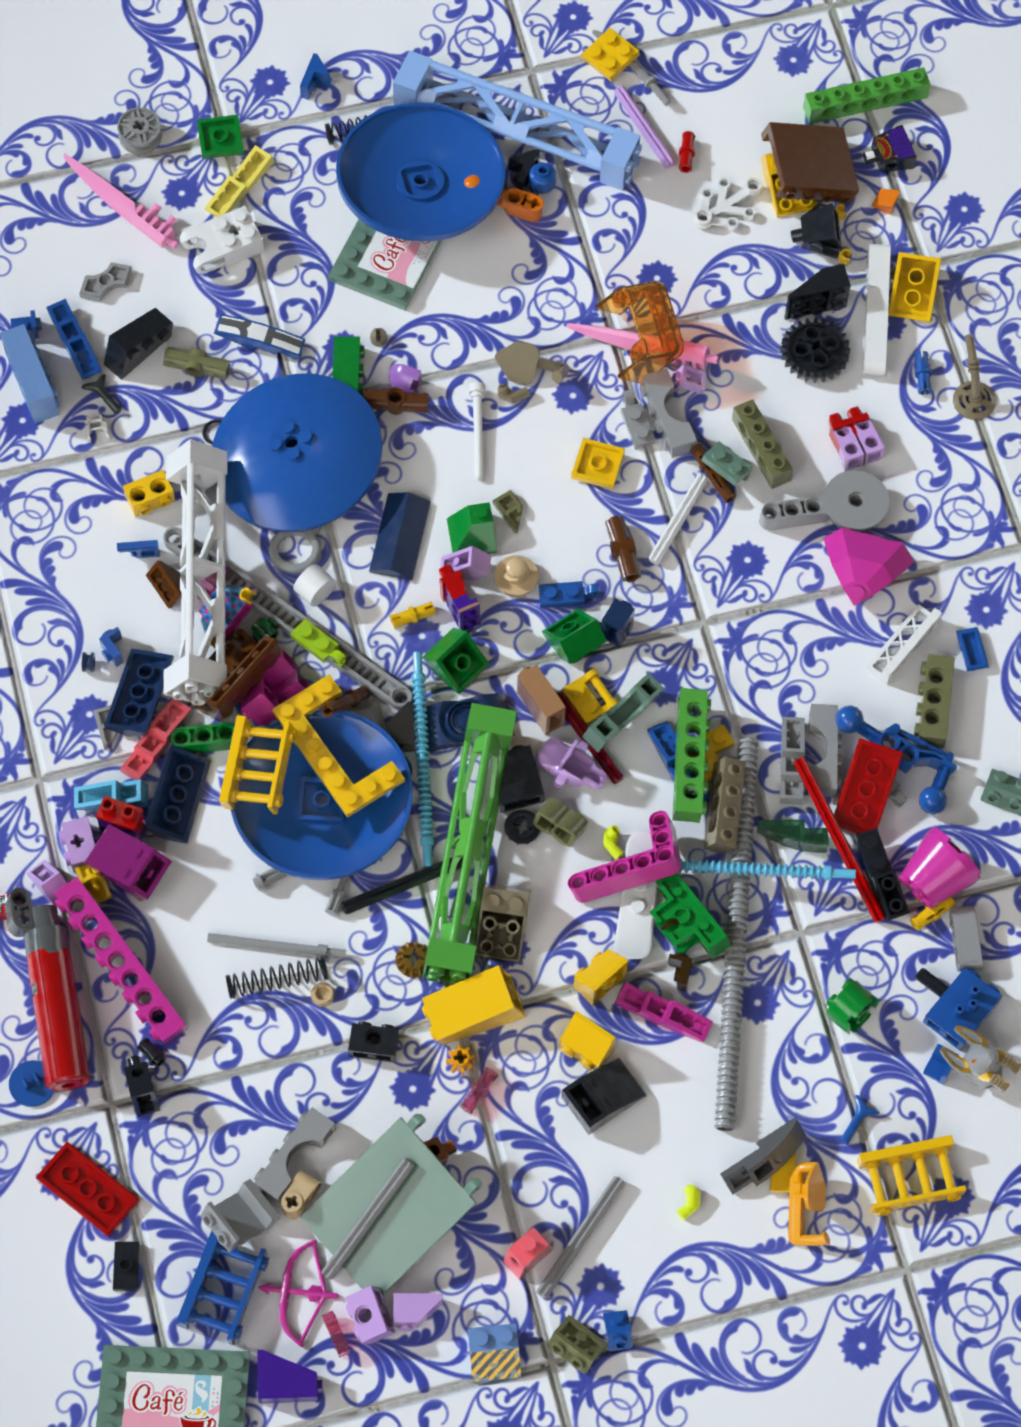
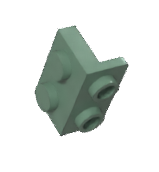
[701,441,753,486]
[980,769,1021,816]

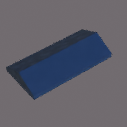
[369,492,431,580]
[104,648,174,737]
[144,744,212,844]

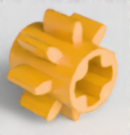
[446,1045,475,1076]

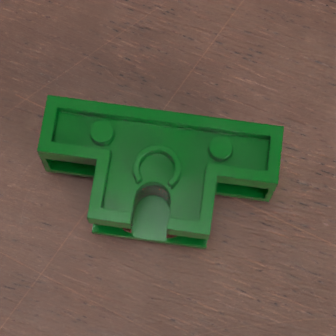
[650,873,731,959]

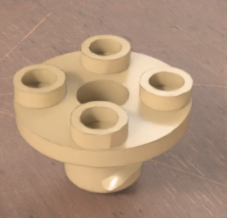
[494,555,538,599]

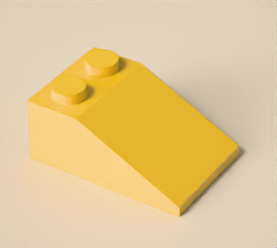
[888,252,941,322]

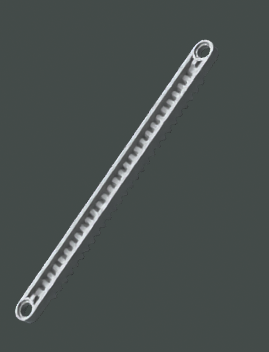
[163,527,412,711]

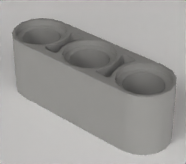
[949,906,983,972]

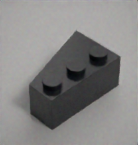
[104,307,173,380]

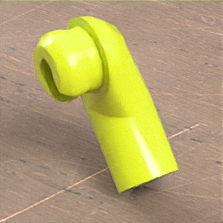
[603,825,625,860]
[677,1184,701,1220]

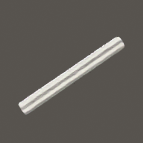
[649,474,708,565]

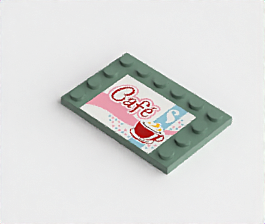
[328,219,442,311]
[96,1345,251,1427]

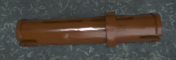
[690,444,737,503]
[321,686,370,717]

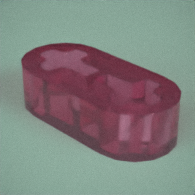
[321,1311,351,1358]

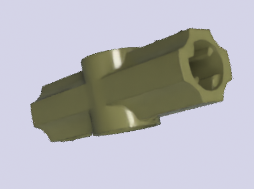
[163,347,231,380]

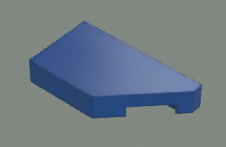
[117,540,160,558]

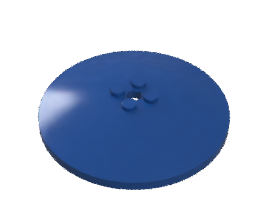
[336,103,505,242]

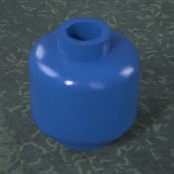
[529,162,556,194]

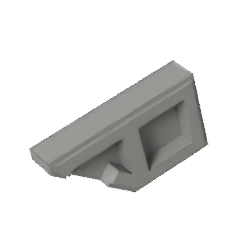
[93,705,117,750]

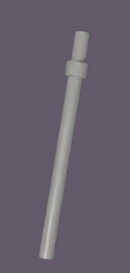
[207,933,346,959]

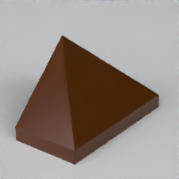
[146,560,182,609]

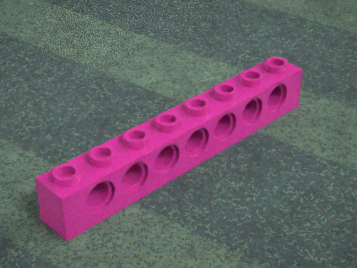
[54,877,187,1045]

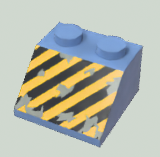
[468,1323,521,1383]

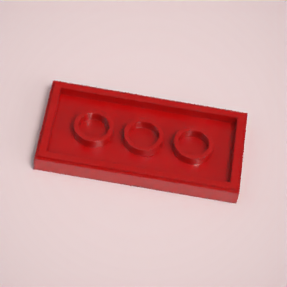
[834,738,903,834]
[35,1141,140,1238]

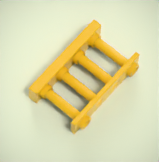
[219,715,296,815]
[857,1135,966,1216]

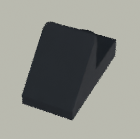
[508,149,540,191]

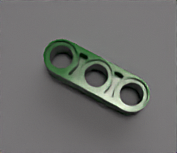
[171,723,235,754]

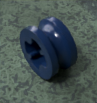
[81,652,96,672]

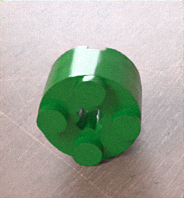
[826,978,879,1035]

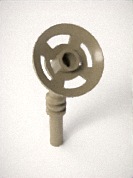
[953,334,996,420]

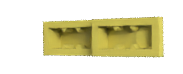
[204,145,275,217]

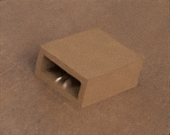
[517,664,566,735]

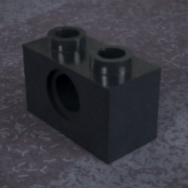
[348,1021,399,1063]

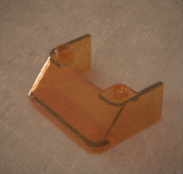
[596,281,684,384]

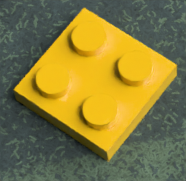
[581,28,640,82]
[571,438,625,490]

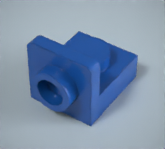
[11,310,42,339]

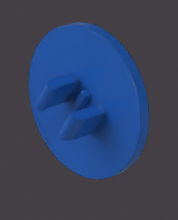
[9,1060,55,1107]

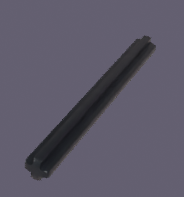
[341,857,463,915]

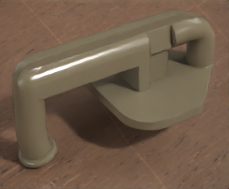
[495,341,570,385]

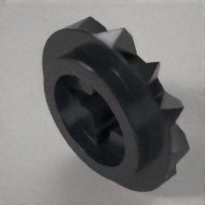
[504,809,540,845]

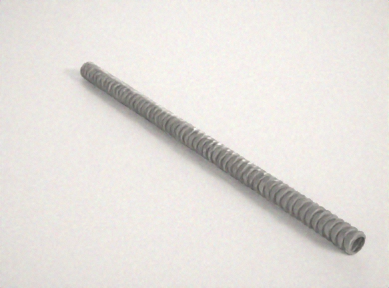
[714,738,759,1131]

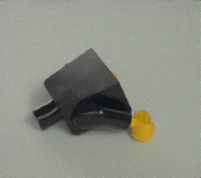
[791,203,851,265]

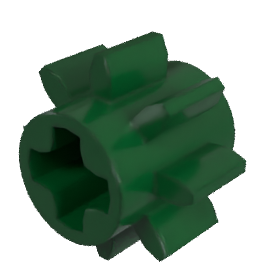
[251,617,279,643]

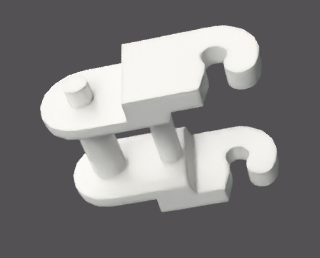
[85,414,109,443]

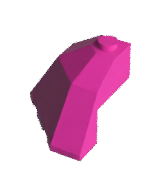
[823,527,914,606]
[240,647,310,726]

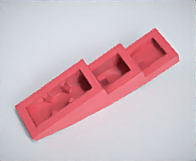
[120,698,192,780]

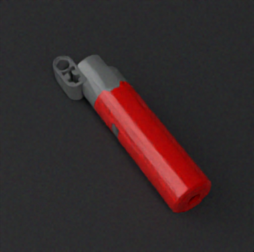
[5,888,90,1092]

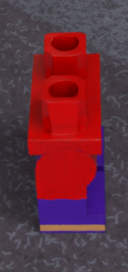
[439,564,481,631]
[96,796,147,842]

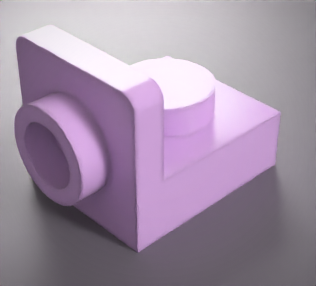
[671,364,706,394]

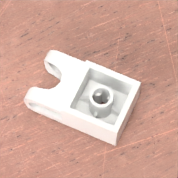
[180,206,264,274]

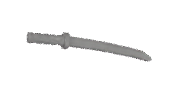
[592,30,671,106]

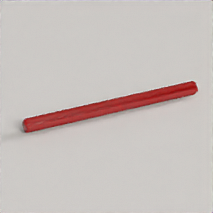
[794,757,885,923]

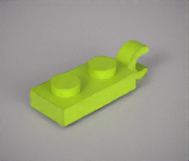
[290,619,346,668]

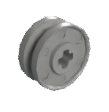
[117,107,162,155]

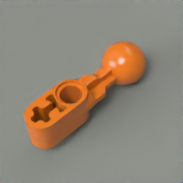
[464,175,544,222]

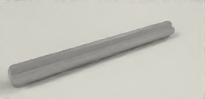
[321,1158,414,1279]
[537,1176,624,1299]

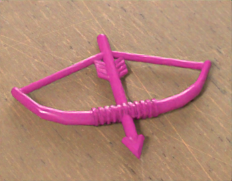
[257,1240,339,1347]

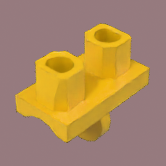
[75,865,112,904]

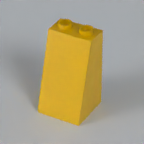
[422,965,526,1045]

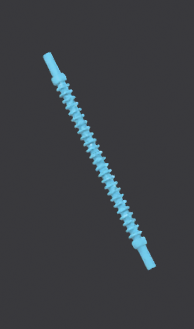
[411,652,434,868]
[679,858,856,880]

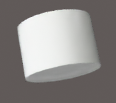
[293,564,336,607]

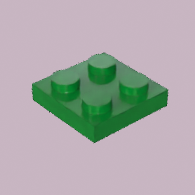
[197,114,244,159]

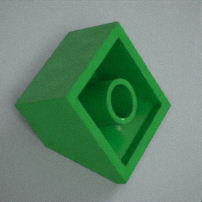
[542,609,607,664]
[423,627,490,694]

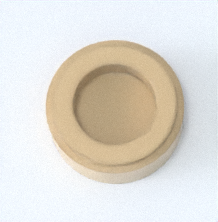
[311,982,334,1007]

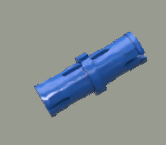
[915,351,932,395]

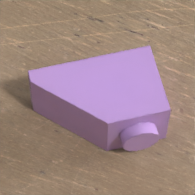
[440,546,491,581]
[26,860,67,906]
[393,1293,443,1331]

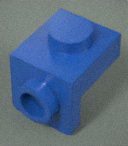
[99,627,124,667]
[603,1310,632,1351]

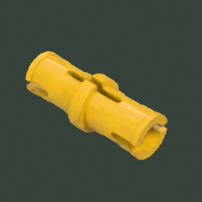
[389,601,436,629]
[910,897,956,931]

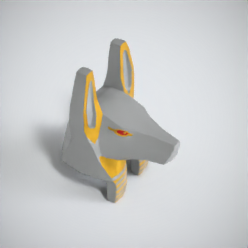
[939,1025,1021,1093]

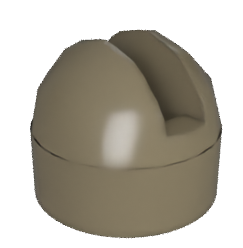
[370,328,387,347]

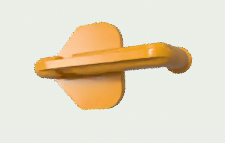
[788,1162,830,1246]

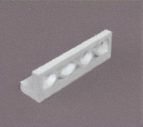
[865,604,942,685]

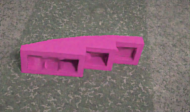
[614,982,713,1043]

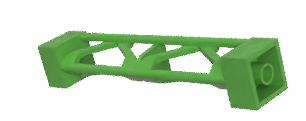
[422,703,517,985]

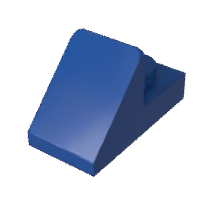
[300,53,331,100]

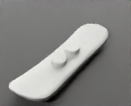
[614,831,657,959]

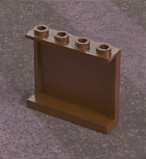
[761,122,859,203]

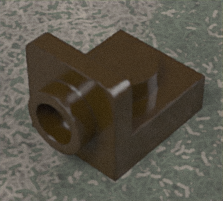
[668,953,692,992]

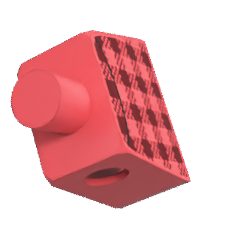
[503,1227,553,1280]

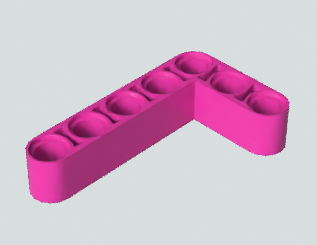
[567,810,681,903]

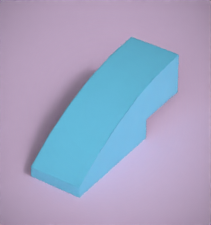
[74,779,148,811]

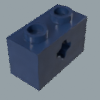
[601,598,635,648]

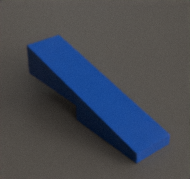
[647,721,709,802]

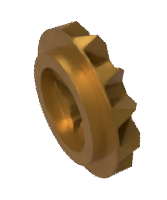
[395,941,428,978]

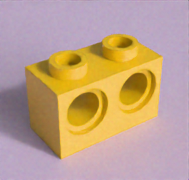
[123,470,175,517]

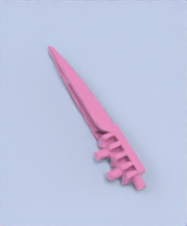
[63,153,179,249]
[566,323,719,370]

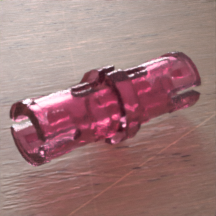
[459,1067,499,1114]

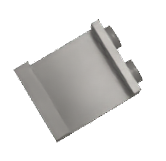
[200,1179,280,1252]

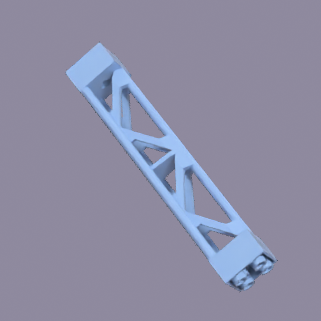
[393,51,642,191]

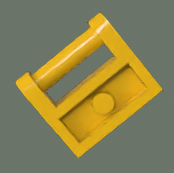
[562,669,619,726]

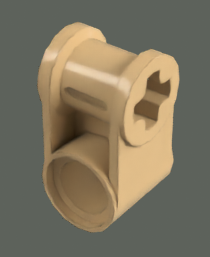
[281,1170,321,1219]

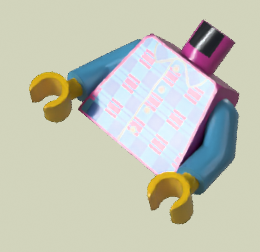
[197,586,257,649]

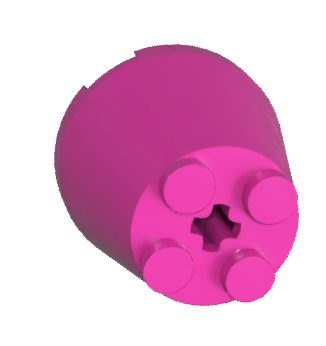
[898,827,981,910]

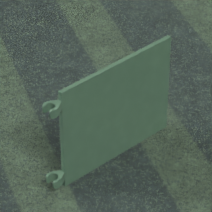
[300,1114,483,1296]

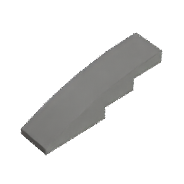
[780,717,805,805]

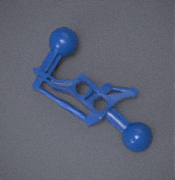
[835,705,957,815]

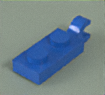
[539,581,599,608]

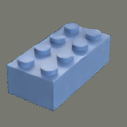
[0,324,60,424]

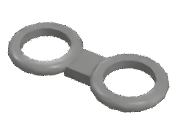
[269,515,344,574]

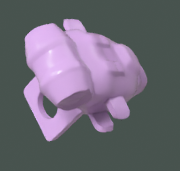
[535,738,607,790]

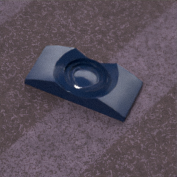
[425,693,515,752]

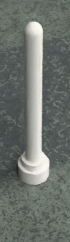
[468,382,486,480]

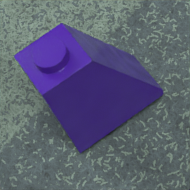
[257,1350,323,1404]

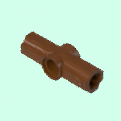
[363,387,429,415]
[605,515,641,583]

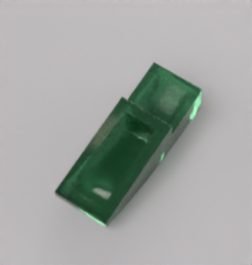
[757,819,829,853]

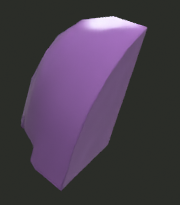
[389,364,422,393]

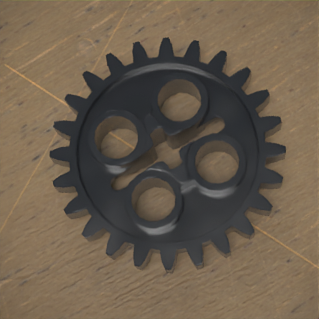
[780,317,851,383]

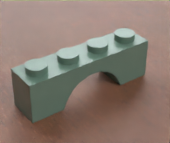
[582,673,665,752]

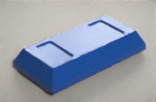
[956,627,989,672]

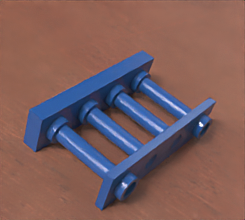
[176,1230,270,1345]

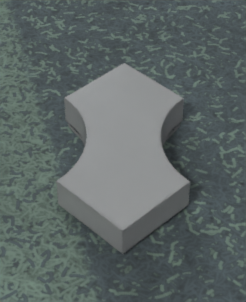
[79,262,132,302]

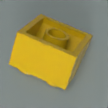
[573,949,628,1006]
[559,1011,616,1071]

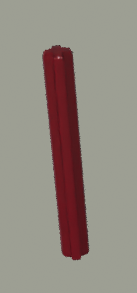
[557,692,624,784]

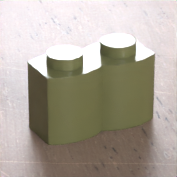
[533,797,588,847]

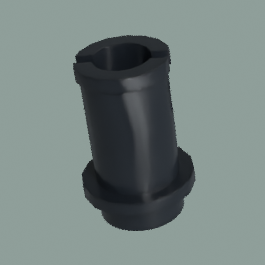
[137,1038,166,1068]

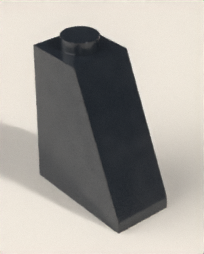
[499,745,545,813]

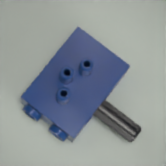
[915,968,1002,1051]

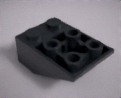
[784,264,851,320]
[561,1058,647,1135]

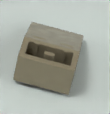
[475,884,531,962]

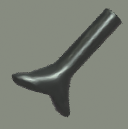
[81,374,121,414]

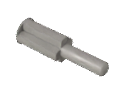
[325,876,349,916]

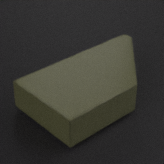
[493,490,523,534]

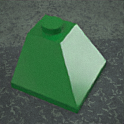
[447,502,497,554]

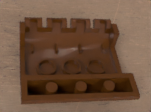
[187,628,281,720]

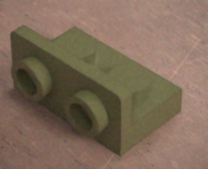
[547,1315,608,1374]

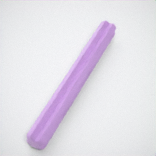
[615,86,674,168]

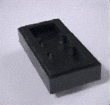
[113,1242,140,1291]

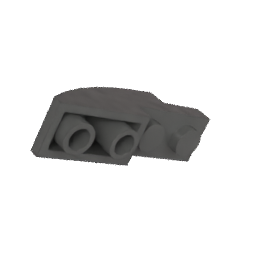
[720,1117,806,1195]

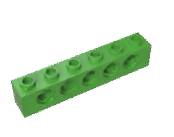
[803,67,930,124]
[672,688,711,823]

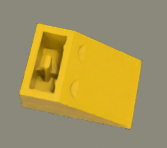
[760,153,817,217]

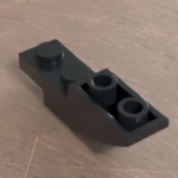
[854,828,910,921]

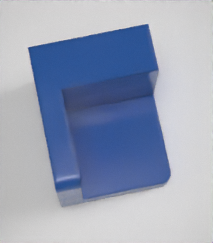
[923,1044,959,1085]

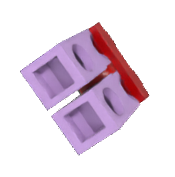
[828,406,885,471]

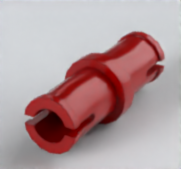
[679,131,696,173]

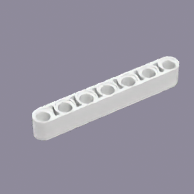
[863,244,891,375]

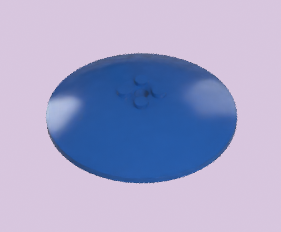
[212,373,383,533]
[231,708,413,880]

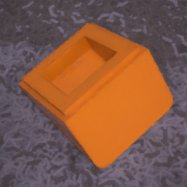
[872,189,901,214]

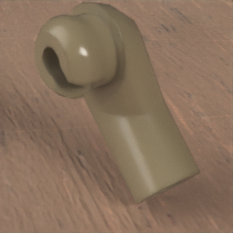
[497,384,530,403]

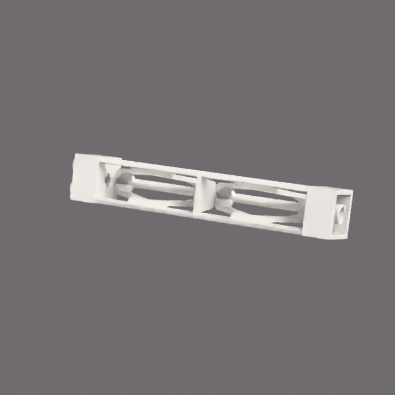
[164,439,227,706]

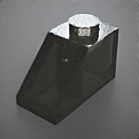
[386,701,415,752]

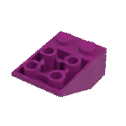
[84,824,172,901]

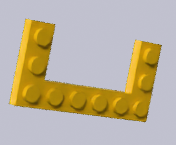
[272,674,405,818]

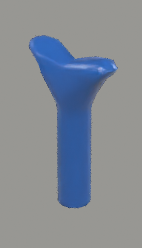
[840,1095,880,1145]

